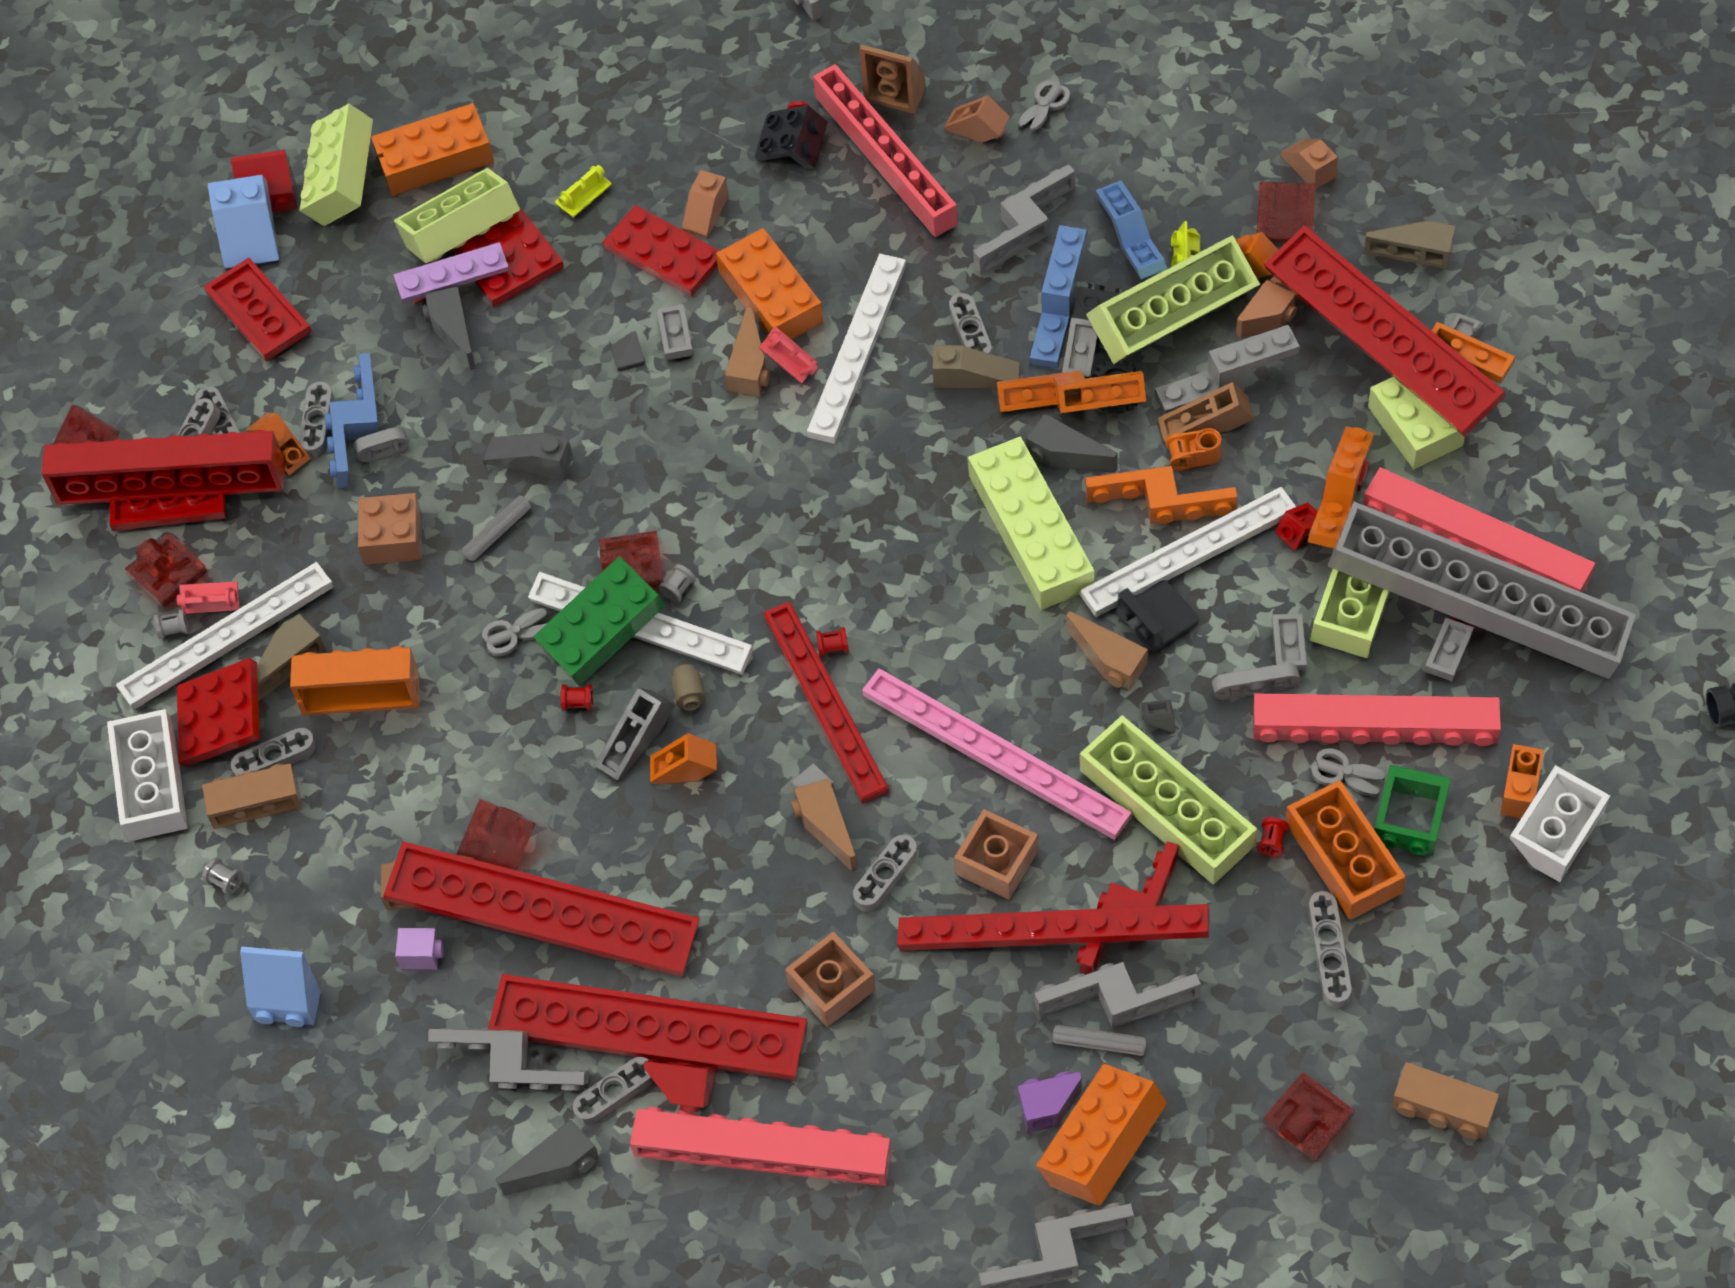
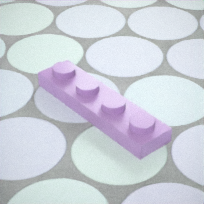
[393,242,509,303]

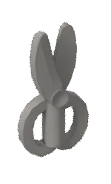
[1018,81,1070,132]
[482,608,547,656]
[1311,748,1385,797]

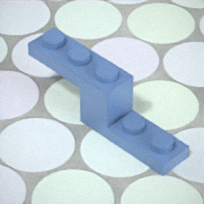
[1096,180,1167,279]
[1030,225,1087,369]
[324,353,378,488]

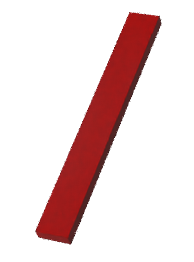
[763,601,889,804]

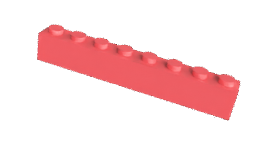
[813,64,958,237]
[1363,467,1595,593]
[1253,693,1501,746]
[630,1107,892,1186]

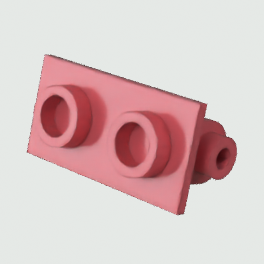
[759,326,818,384]
[177,581,240,614]

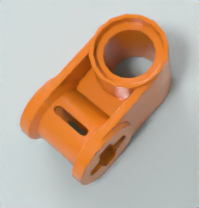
[1165,428,1222,471]

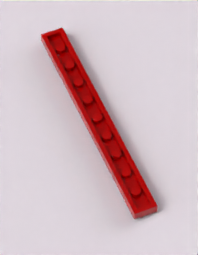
[897,904,1210,951]

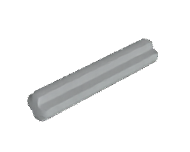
[462,495,531,561]
[1053,1025,1147,1056]

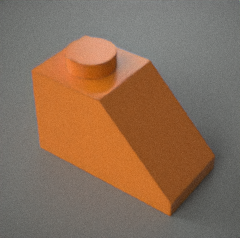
[650,733,717,784]

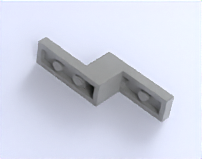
[973,164,1075,275]
[1155,325,1300,415]
[1034,962,1201,1028]
[428,1028,589,1091]
[979,1203,1134,1288]

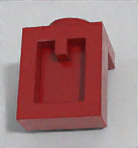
[1276,502,1318,550]

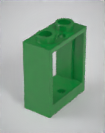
[1374,764,1451,856]

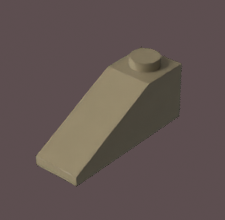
[1364,221,1456,269]
[932,345,1020,389]
[257,614,326,702]

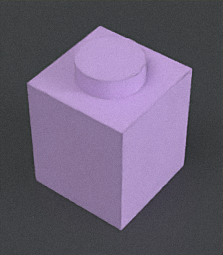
[395,928,444,970]

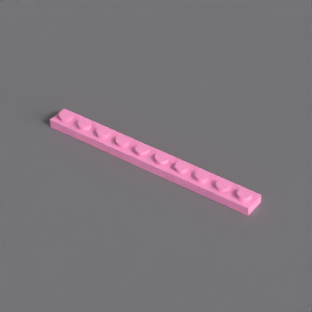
[862,668,1132,840]

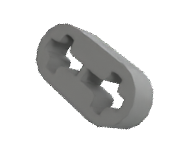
[353,427,409,463]

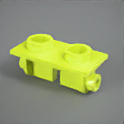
[554,165,612,218]
[1171,221,1200,267]

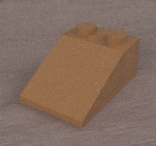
[859,45,926,114]

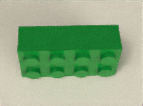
[533,556,665,687]

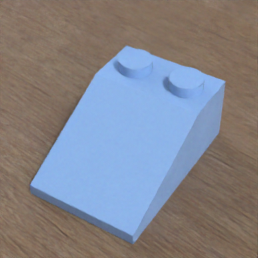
[208,175,280,270]
[240,946,321,1027]

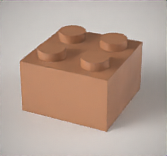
[358,493,422,565]
[954,809,1039,900]
[785,931,876,1028]

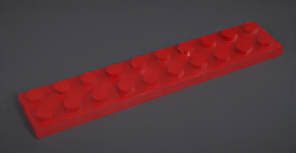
[1264,225,1506,437]
[383,841,700,978]
[488,974,808,1081]

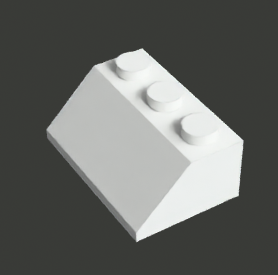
[1510,765,1610,882]

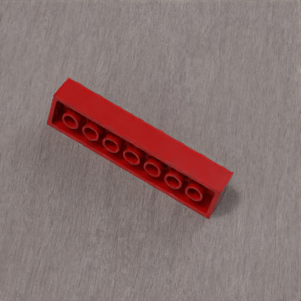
[42,430,285,505]

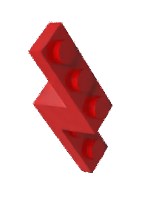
[1076,841,1179,975]

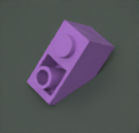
[1018,1071,1082,1133]

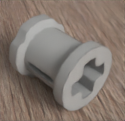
[659,564,696,603]
[154,608,189,639]
[202,858,243,895]

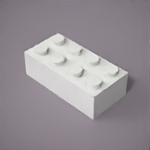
[107,709,188,842]

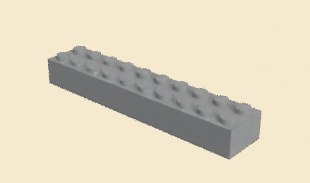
[1327,501,1636,679]

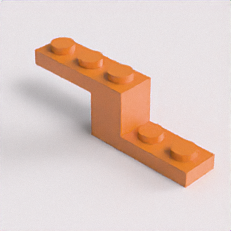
[1431,322,1515,384]
[996,370,1146,413]
[1308,426,1374,549]
[1085,466,1238,524]

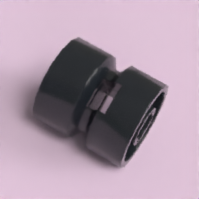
[1706,683,1735,727]

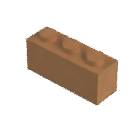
[202,763,302,829]
[1392,1062,1499,1140]

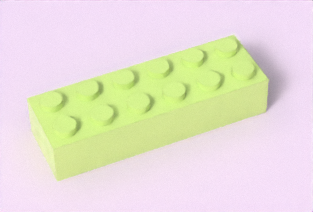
[1086,235,1260,364]
[968,436,1094,610]
[1080,715,1257,885]

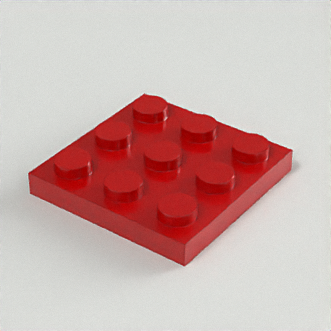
[451,207,564,307]
[177,658,260,767]

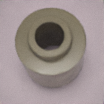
[671,664,706,711]

